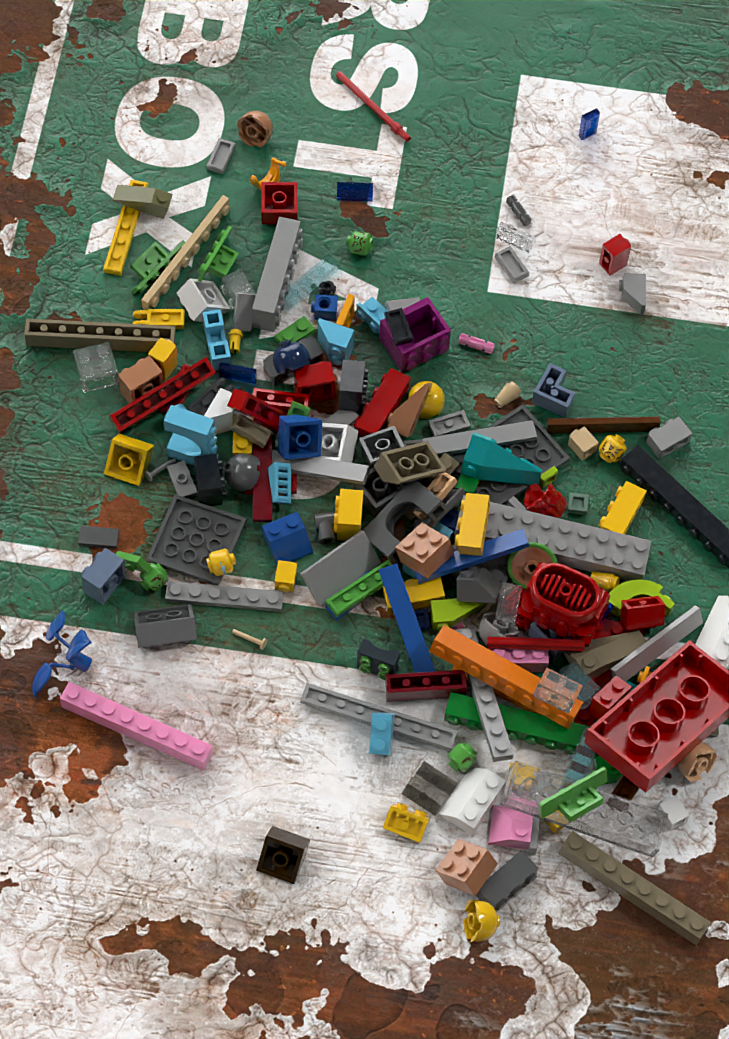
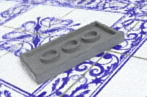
[300,530,381,606]

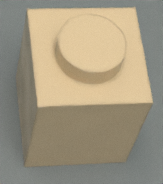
[568,427,599,461]

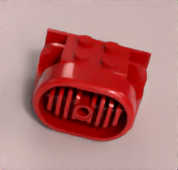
[517,562,610,647]

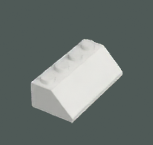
[695,596,729,669]

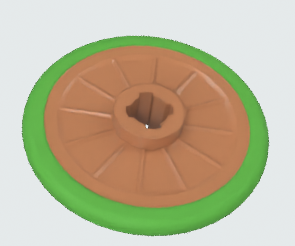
[507,542,557,589]

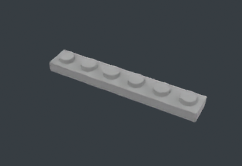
[165,581,284,612]

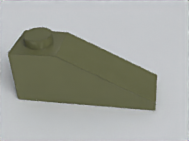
[112,185,173,219]

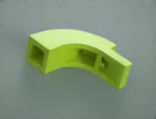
[607,579,675,618]

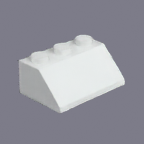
[438,767,506,836]

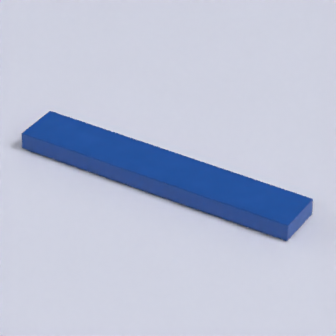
[414,529,529,584]
[378,563,435,673]

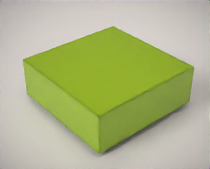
[538,466,558,489]

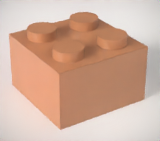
[118,356,163,403]
[395,523,454,578]
[435,839,498,896]

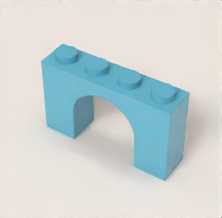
[164,405,218,466]

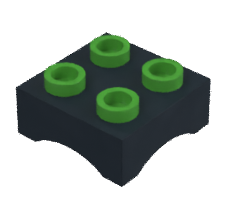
[357,638,400,680]

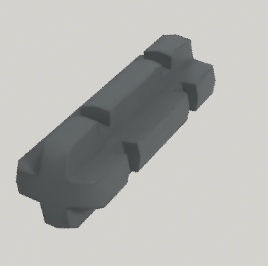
[506,195,532,226]

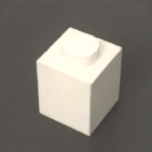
[657,795,689,831]

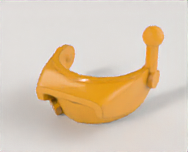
[250,157,286,191]

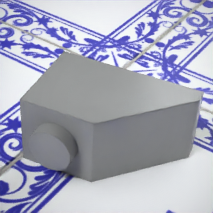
[619,273,646,315]

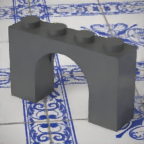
[363,480,449,564]

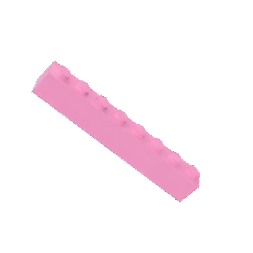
[60,682,213,771]

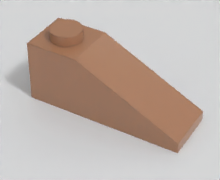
[387,383,432,438]

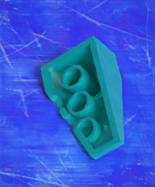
[461,432,542,485]

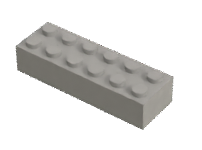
[252,217,303,332]

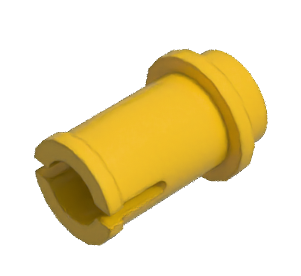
[228,329,243,354]

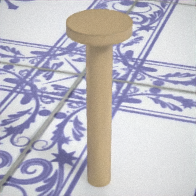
[232,629,267,650]

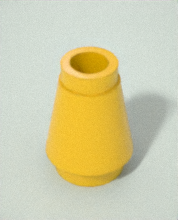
[590,571,620,592]

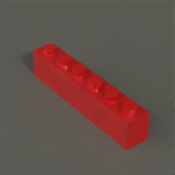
[109,357,216,434]

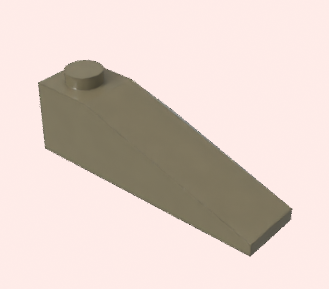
[562,631,647,684]

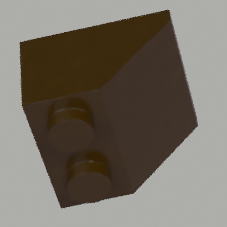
[256,826,311,884]

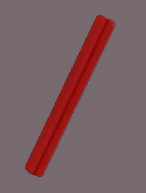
[487,636,585,651]

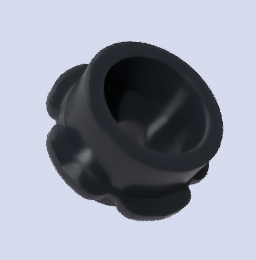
[318,281,336,296]

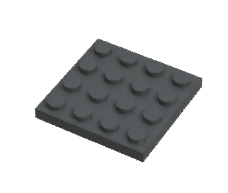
[146,495,247,586]

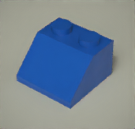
[278,415,322,459]
[262,512,313,565]

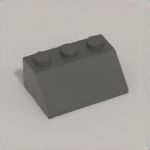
[134,604,197,649]

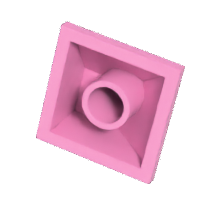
[488,805,533,850]

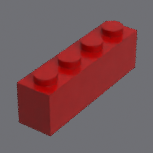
[354,368,411,437]

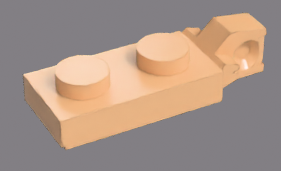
[413,472,458,521]

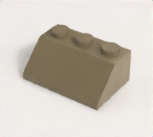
[374,441,447,484]

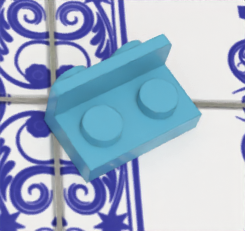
[356,297,387,334]

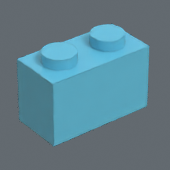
[369,712,395,755]

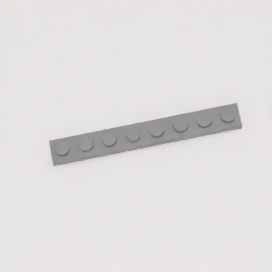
[455,627,514,762]
[300,683,458,751]

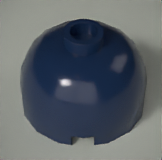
[273,340,311,373]

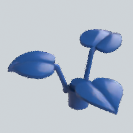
[32,611,92,698]

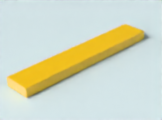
[103,180,148,276]

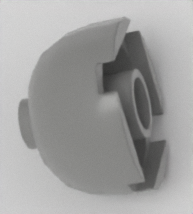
[479,612,519,647]

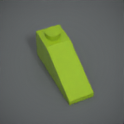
[429,598,488,631]

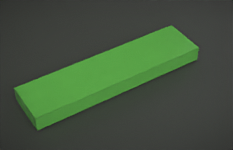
[326,559,393,617]

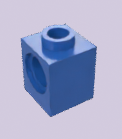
[311,295,338,321]

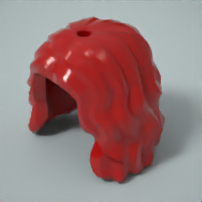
[523,484,567,518]

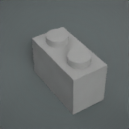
[646,417,692,460]

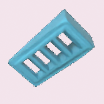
[268,462,291,504]

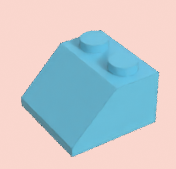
[318,318,354,365]

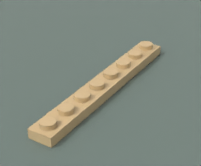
[141,195,230,310]

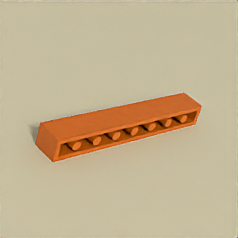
[429,625,583,729]

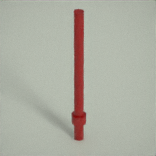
[336,71,411,142]

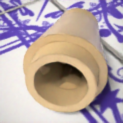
[494,381,521,408]

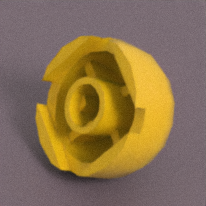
[408,381,445,419]
[463,900,500,942]

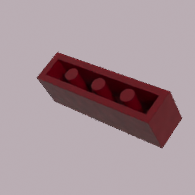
[385,670,467,702]

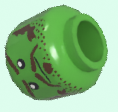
[346,231,374,256]
[139,563,168,592]
[448,742,478,772]

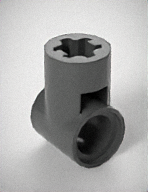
[314,512,336,545]

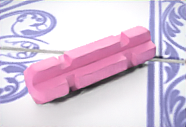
[458,333,494,354]

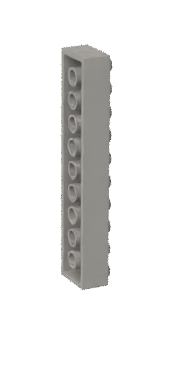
[453,495,651,581]

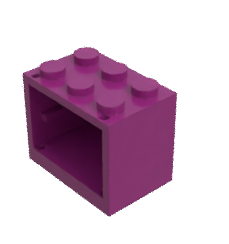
[379,297,451,373]

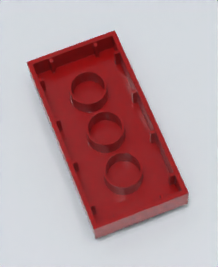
[584,640,729,793]

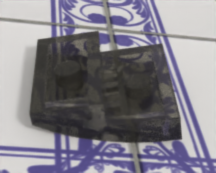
[401,761,458,816]

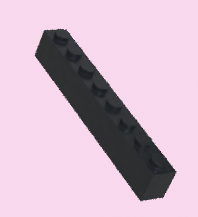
[620,445,729,568]

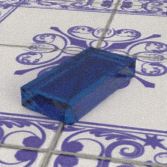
[578,108,600,140]
[337,182,373,202]
[219,363,257,384]

